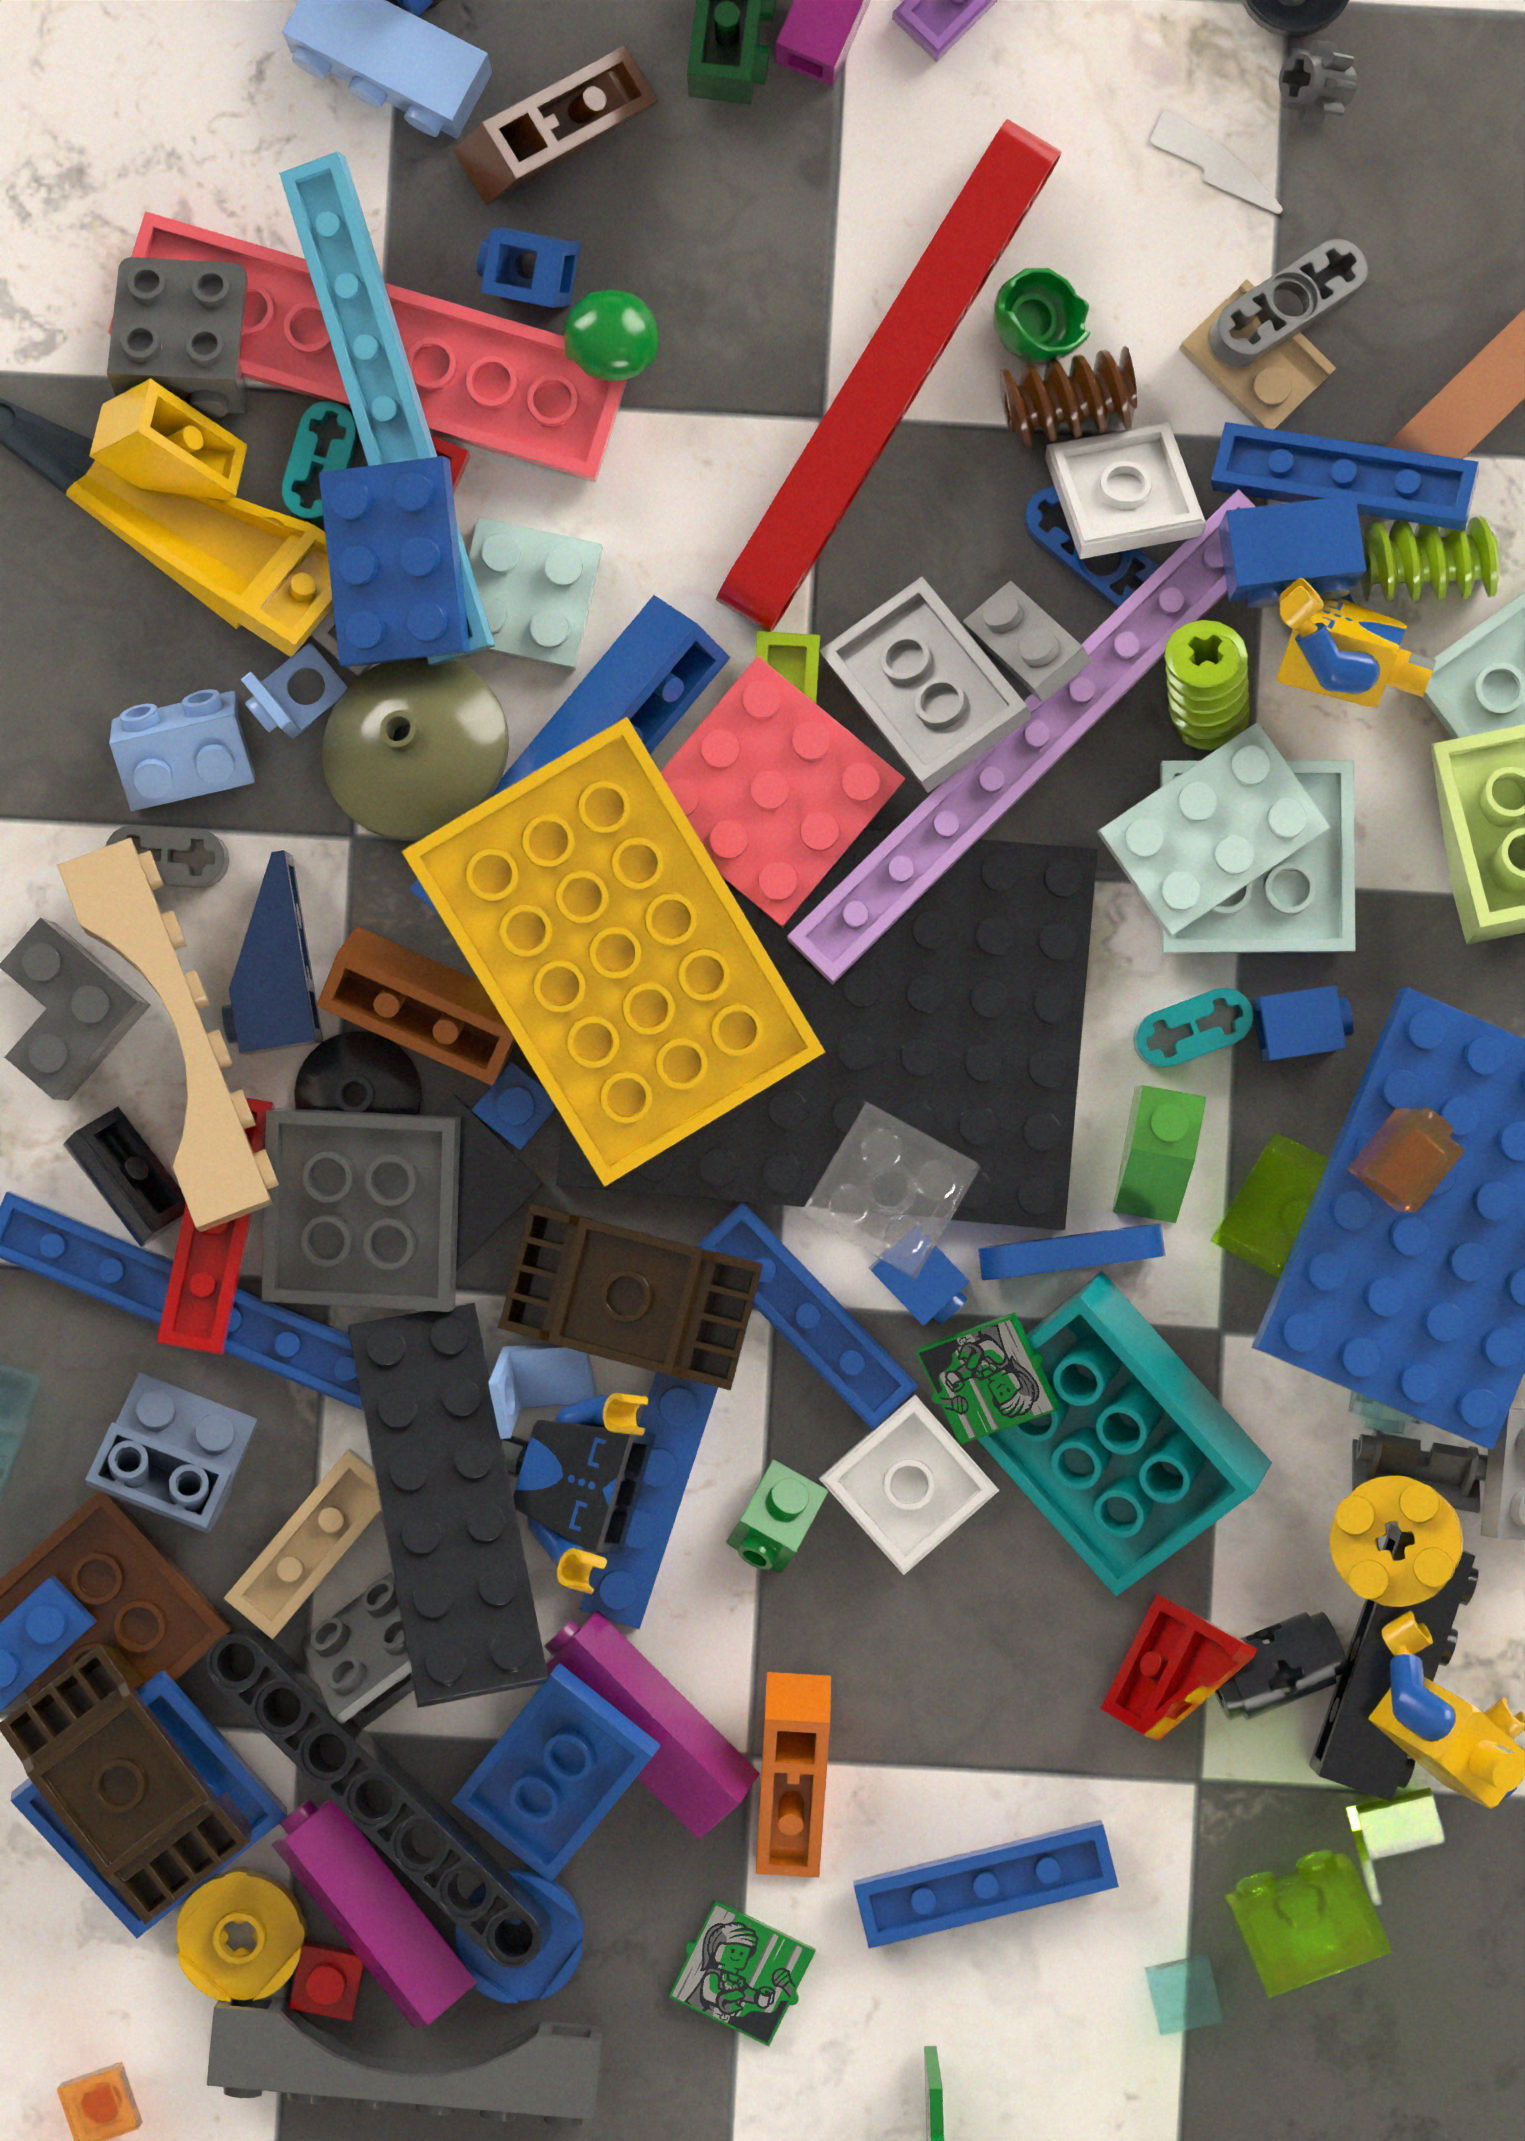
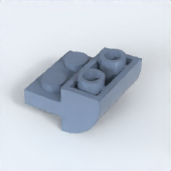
[85,1372,258,1533]

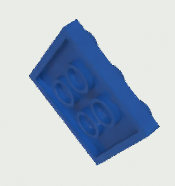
[10,1669,287,1939]

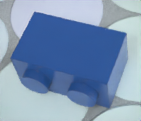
[1218,495,1366,608]

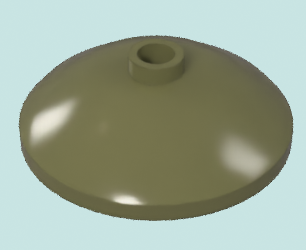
[322,658,509,840]

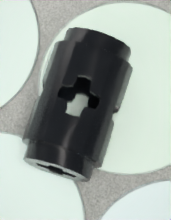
[1214,1612,1349,1720]

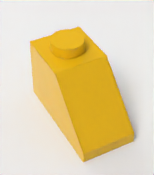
[89,378,247,500]

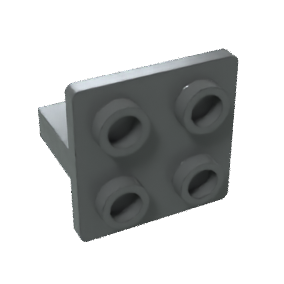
[301,1572,414,1729]

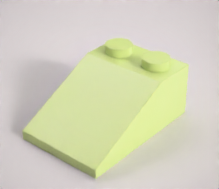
[1431,724,1525,945]

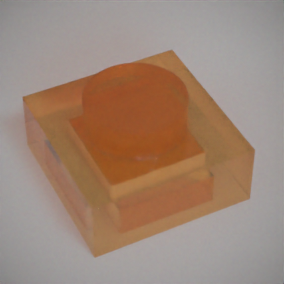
[57,2061,143,2141]

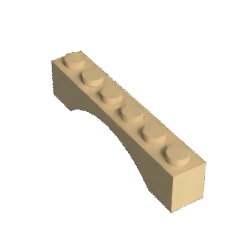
[57,838,279,1232]

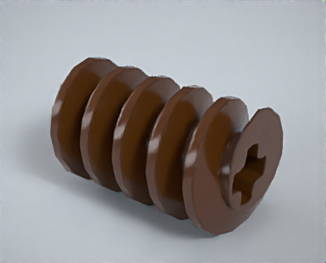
[1000,346,1137,448]

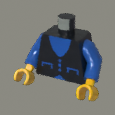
[502,1393,656,1595]

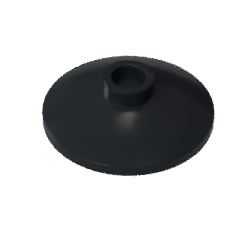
[294,1032,422,1115]

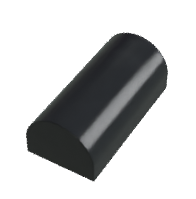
[63,1107,186,1247]

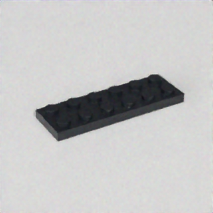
[348,1303,549,1708]

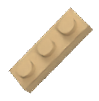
[224,1448,381,1640]

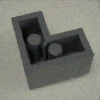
[0,917,151,1101]

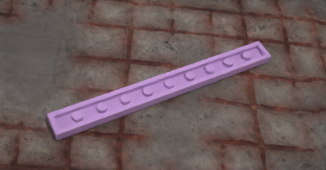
[787,489,1256,985]

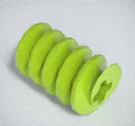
[1361,516,1499,602]
[1164,620,1250,750]

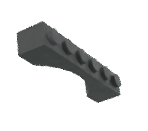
[207,1996,605,2127]

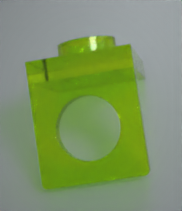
[1346,1787,1445,1906]

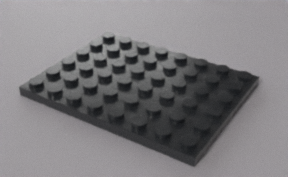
[557,829,1098,1230]

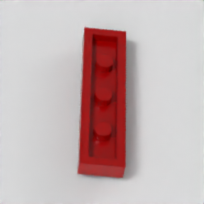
[157,1097,275,1356]

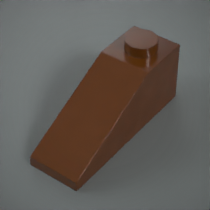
[453,46,658,205]

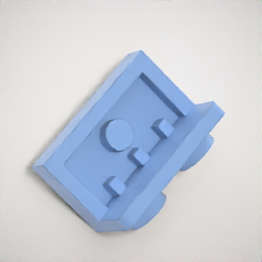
[109,689,255,812]

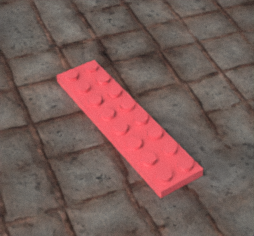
[108,211,627,482]

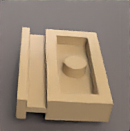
[1179,279,1336,430]

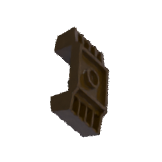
[498,1203,763,1391]
[0,1644,253,1925]

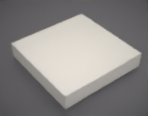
[1045,422,1206,559]
[819,1394,999,1575]

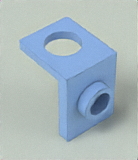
[241,643,348,739]
[489,1343,597,1439]

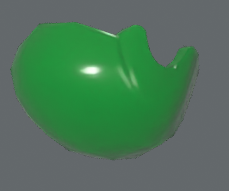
[993,268,1090,365]
[563,289,659,382]

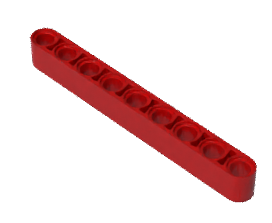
[716,119,1062,632]

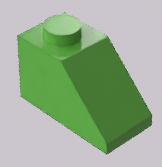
[1112,1085,1206,1223]

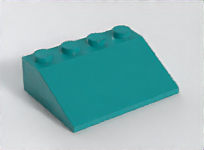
[977,1271,1272,1597]

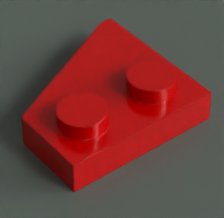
[1100,1594,1257,1741]

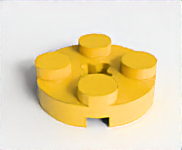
[1330,1476,1463,1607]
[176,1867,308,2002]

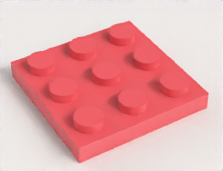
[660,656,906,928]

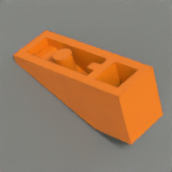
[755,1672,831,1878]

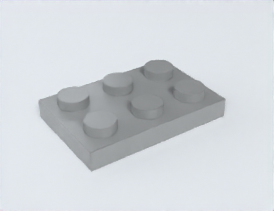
[819,577,1032,793]

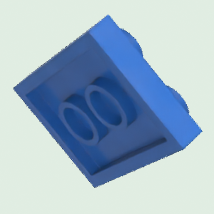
[319,456,470,667]
[451,1663,661,1883]

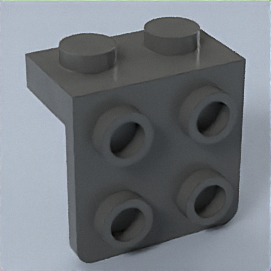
[107,257,248,418]

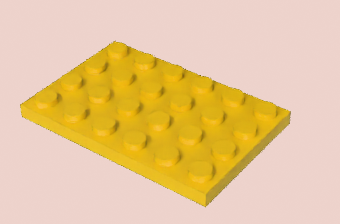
[401,717,825,1187]

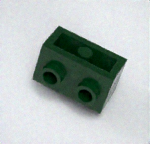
[687,0,776,105]

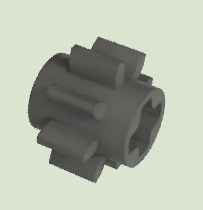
[1279,39,1358,124]

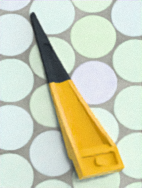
[0,398,333,658]

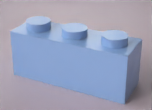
[282,0,492,139]

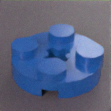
[456,1868,584,2004]

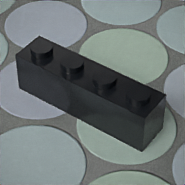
[1309,1524,1479,1802]

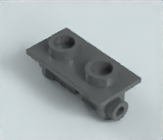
[1352,1430,1488,1513]

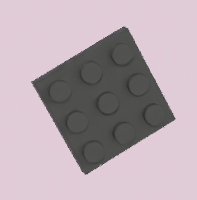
[262,1108,461,1312]

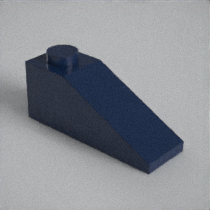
[222,850,324,1055]

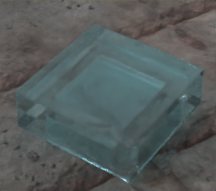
[1144,1954,1223,2036]

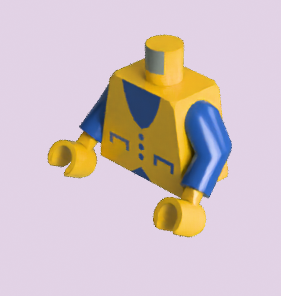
[1276,578,1436,708]
[1368,1611,1525,1809]

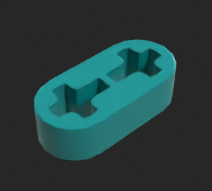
[282,401,359,524]
[1133,988,1253,1068]

